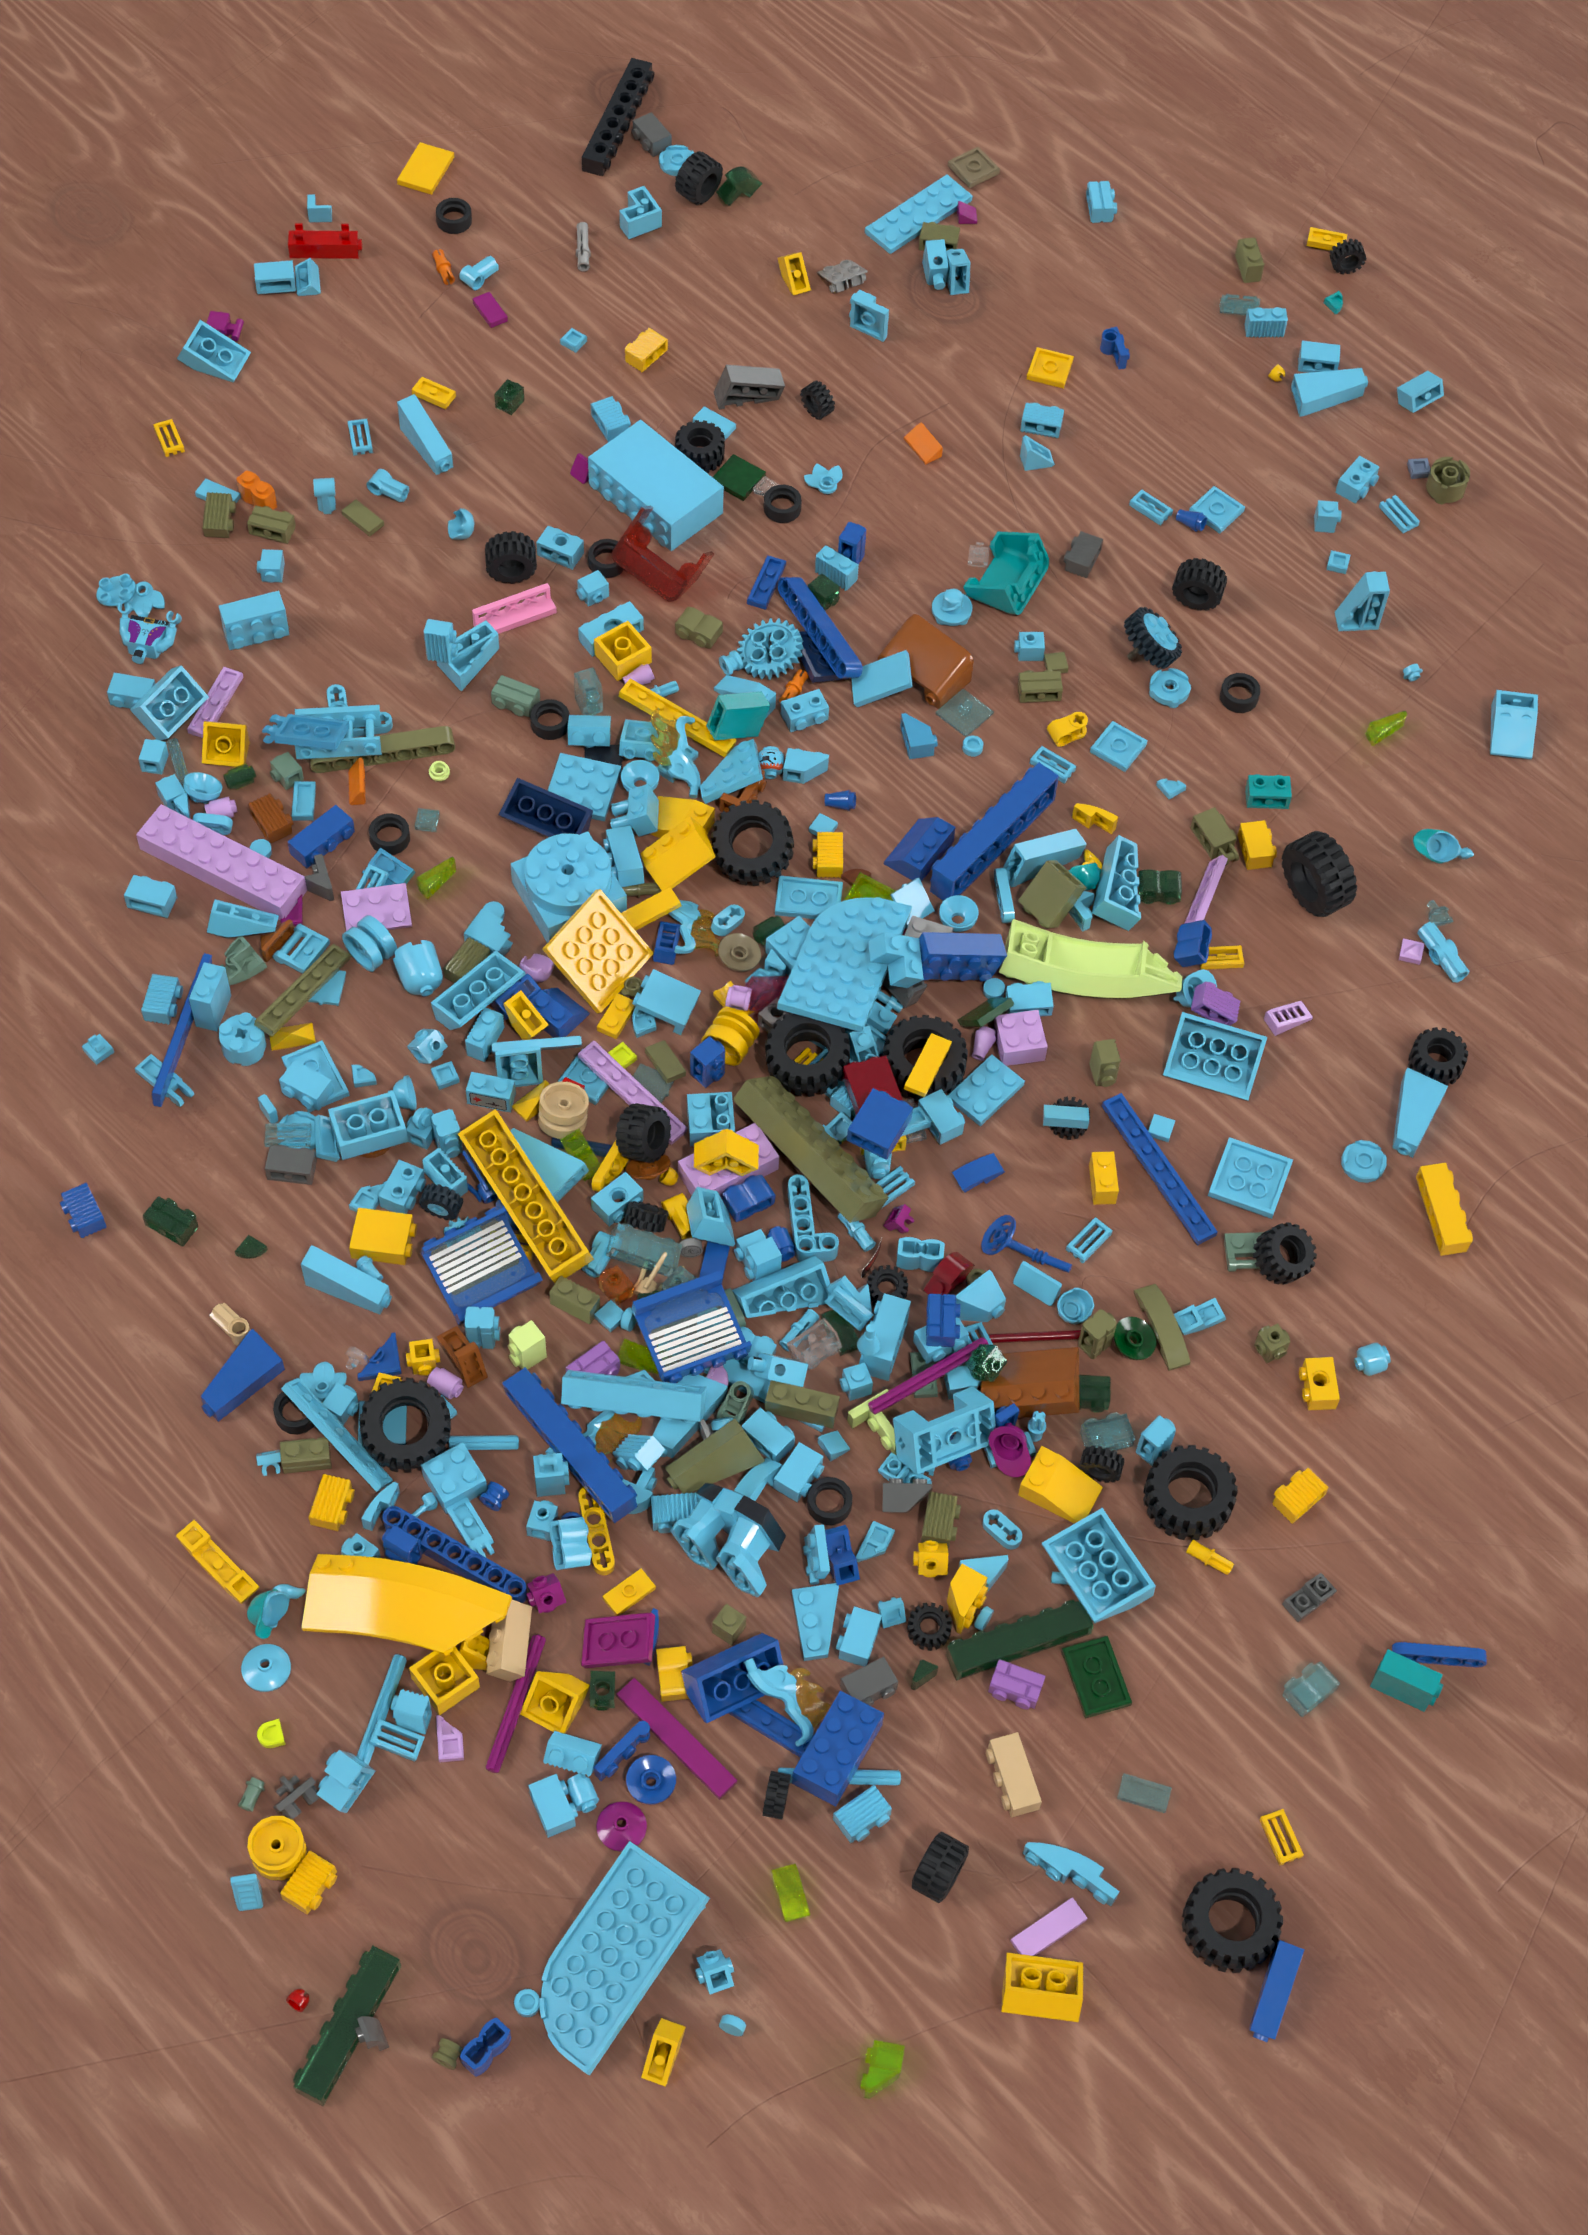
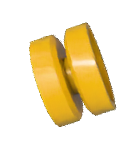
[247,1816,307,1880]

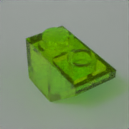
[860,2040,905,2099]

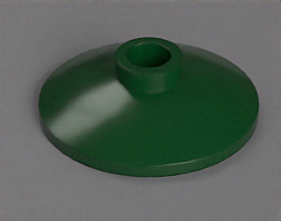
[1113,1317,1156,1360]

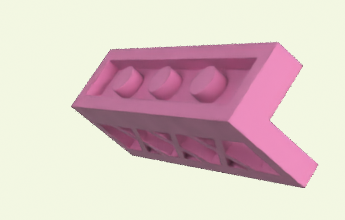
[472,583,557,634]

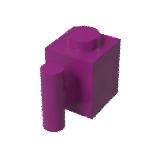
[206,311,244,341]

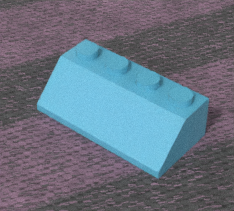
[431,951,526,1030]

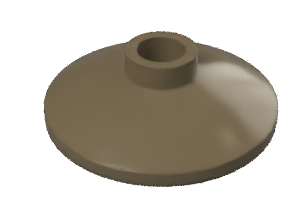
[718,933,761,972]

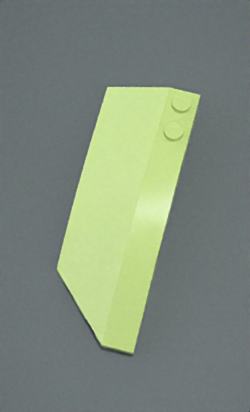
[999,919,1182,998]

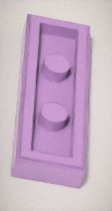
[1010,1897,1088,1956]

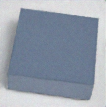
[1407,458,1430,479]

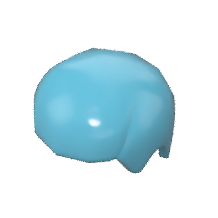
[448,508,475,540]
[1057,1288,1094,1325]

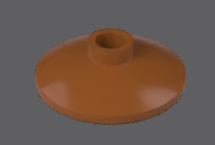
[626,1154,671,1180]

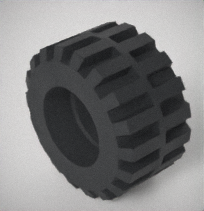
[675,151,723,205]
[675,420,725,473]
[485,531,537,584]
[1172,558,1227,611]
[1408,1027,1468,1086]
[615,1103,671,1163]
[1253,1222,1317,1285]
[912,1831,969,1903]

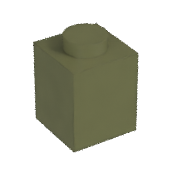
[712,1604,746,1646]

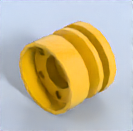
[701,1007,760,1066]

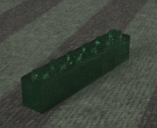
[945,1600,1094,1681]
[293,1945,401,2106]

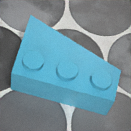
[437,620,499,691]

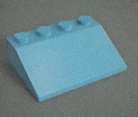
[1163,1012,1267,1101]
[1042,1508,1156,1623]

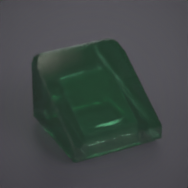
[911,1659,938,1690]

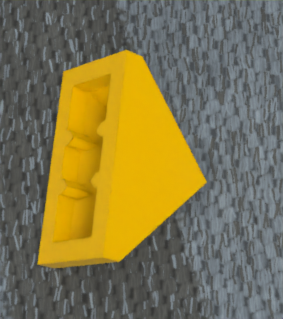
[269,1023,316,1051]
[512,1080,550,1122]
[460,1634,490,1670]

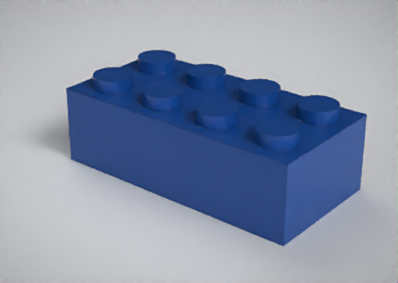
[919,932,1007,981]
[792,1691,884,1807]

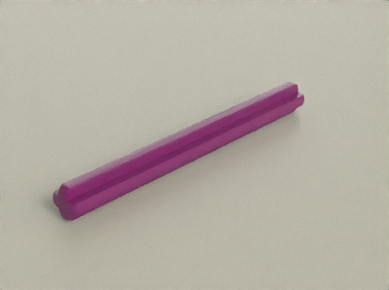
[868,1337,989,1415]
[486,1635,546,1773]

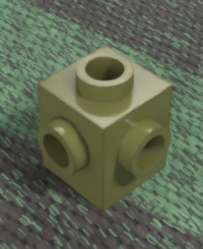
[1254,1323,1290,1364]

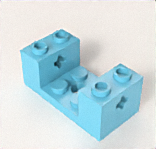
[893,1386,996,1474]

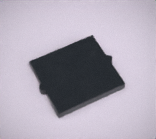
[584,744,624,775]

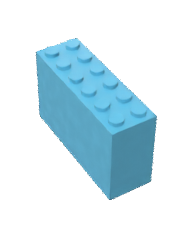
[588,419,724,551]

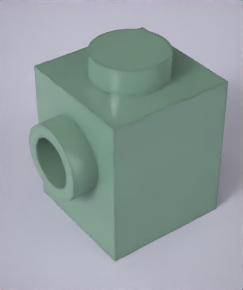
[270,751,304,790]

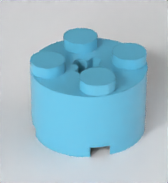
[219,1012,267,1066]

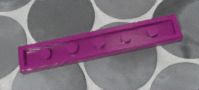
[616,1678,737,1800]

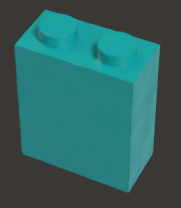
[706,691,770,740]
[1370,1649,1444,1712]

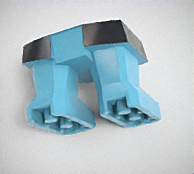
[670,1483,786,1597]

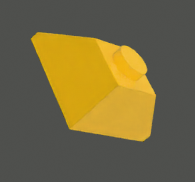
[520,1671,590,1734]

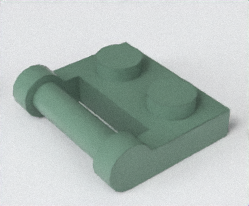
[1224,1232,1263,1272]

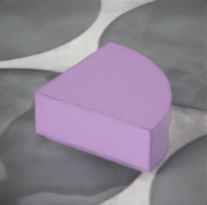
[706,1366,729,1386]

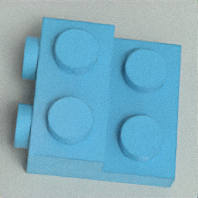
[849,289,889,342]
[619,719,666,761]

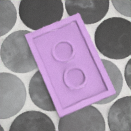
[341,883,412,931]

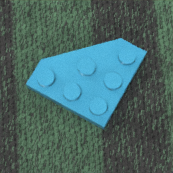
[700,739,763,804]

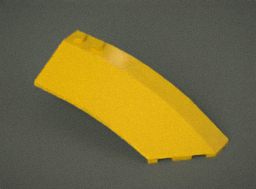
[302,1554,512,1656]

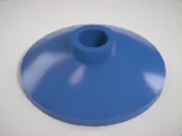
[626,1755,676,1805]

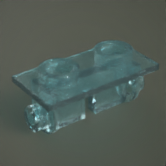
[1220,293,1260,315]

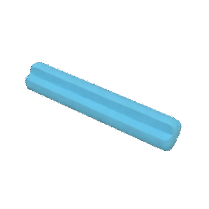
[449,1435,519,1450]

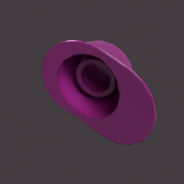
[988,1422,1031,1477]

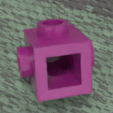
[526,1573,567,1614]

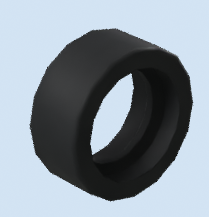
[436,198,472,234]
[764,484,802,523]
[588,539,627,578]
[1220,673,1261,713]
[530,699,570,740]
[369,813,410,855]
[273,1392,315,1435]
[807,1477,853,1525]

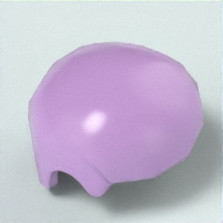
[519,954,555,983]

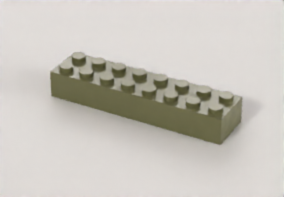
[733,1076,889,1223]

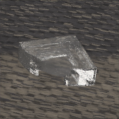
[753,476,780,496]

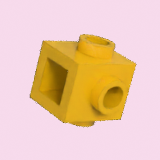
[406,1339,440,1376]
[913,1540,948,1578]

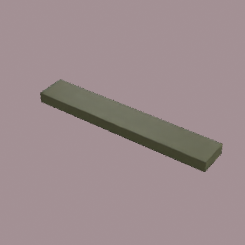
[254,943,351,1037]

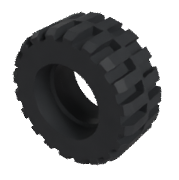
[711,800,794,886]
[1281,831,1357,917]
[765,1013,850,1097]
[883,1015,968,1101]
[359,1377,451,1473]
[1143,1445,1238,1541]
[1182,1868,1283,1973]

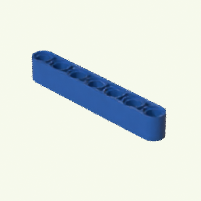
[778,577,863,679]
[383,1506,527,1603]

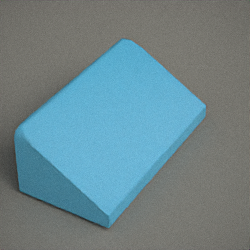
[295,258,321,296]
[1043,1105,1089,1129]
[1013,1261,1062,1306]

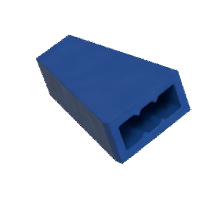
[201,1329,285,1422]
[1249,1940,1305,2043]

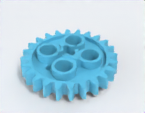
[737,618,804,680]

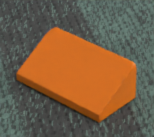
[904,422,943,465]
[348,758,366,805]

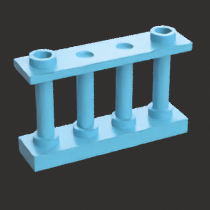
[295,705,382,759]

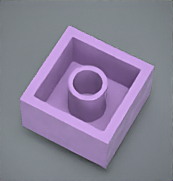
[993,1010,1048,1066]

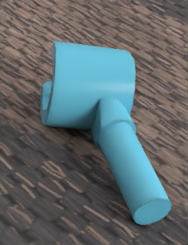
[412,1492,438,1517]

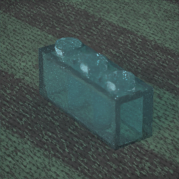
[606,1223,682,1277]

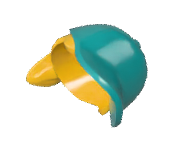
[1069,849,1102,891]

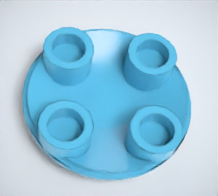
[96,574,136,606]

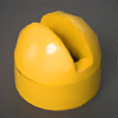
[1268,364,1286,382]
[659,1167,679,1186]

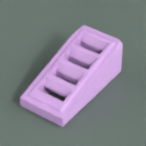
[1264,1001,1313,1036]

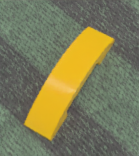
[176,1520,260,1604]

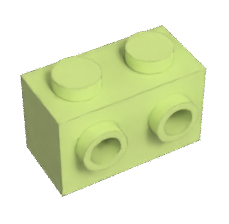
[508,1320,547,1370]

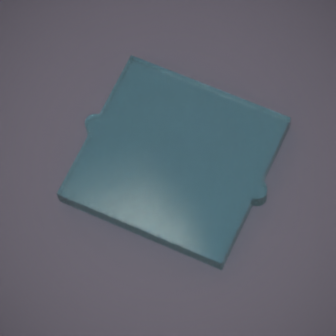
[633,1063,674,1103]

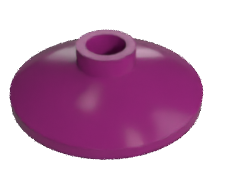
[596,1802,647,1852]

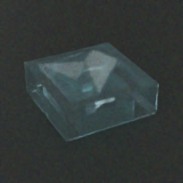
[415,808,440,832]

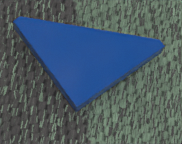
[357,1332,402,1381]

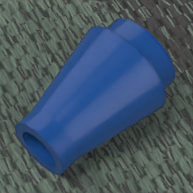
[1176,509,1207,532]
[825,790,856,811]

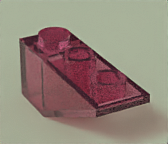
[744,976,789,1011]

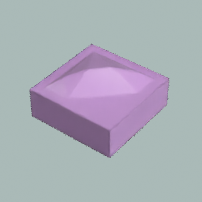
[1399,938,1425,965]

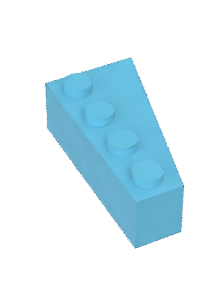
[1092,835,1141,931]

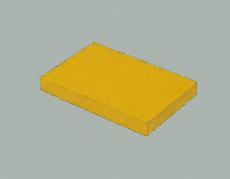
[397,142,454,195]

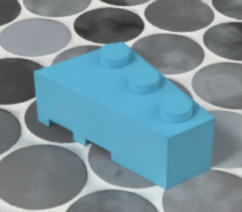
[1335,571,1390,631]

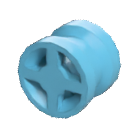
[719,650,744,675]

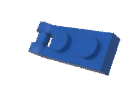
[594,1721,650,1781]

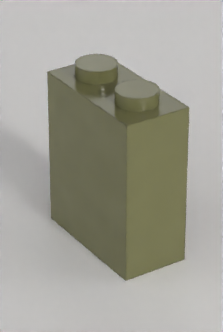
[1018,860,1087,928]

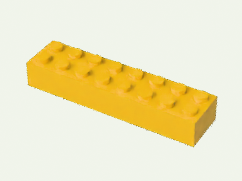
[458,1109,594,1283]

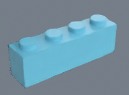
[732,1256,830,1318]

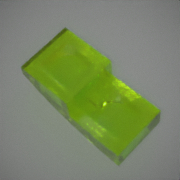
[560,1128,601,1182]
[617,1338,668,1374]
[771,1863,810,1922]

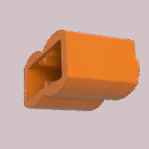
[236,470,277,510]

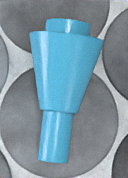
[857,1324,880,1356]

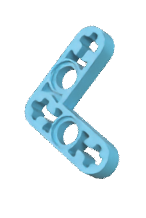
[327,684,393,738]

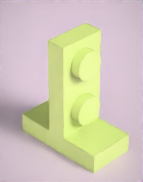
[847,1389,896,1455]

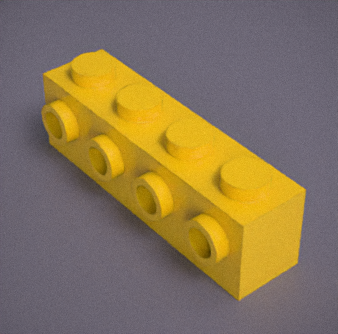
[1416,1163,1473,1256]

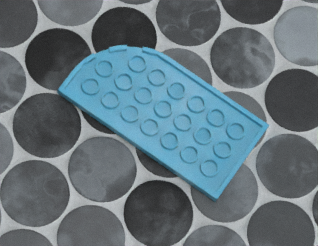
[777,897,912,1032]
[539,1841,710,2075]

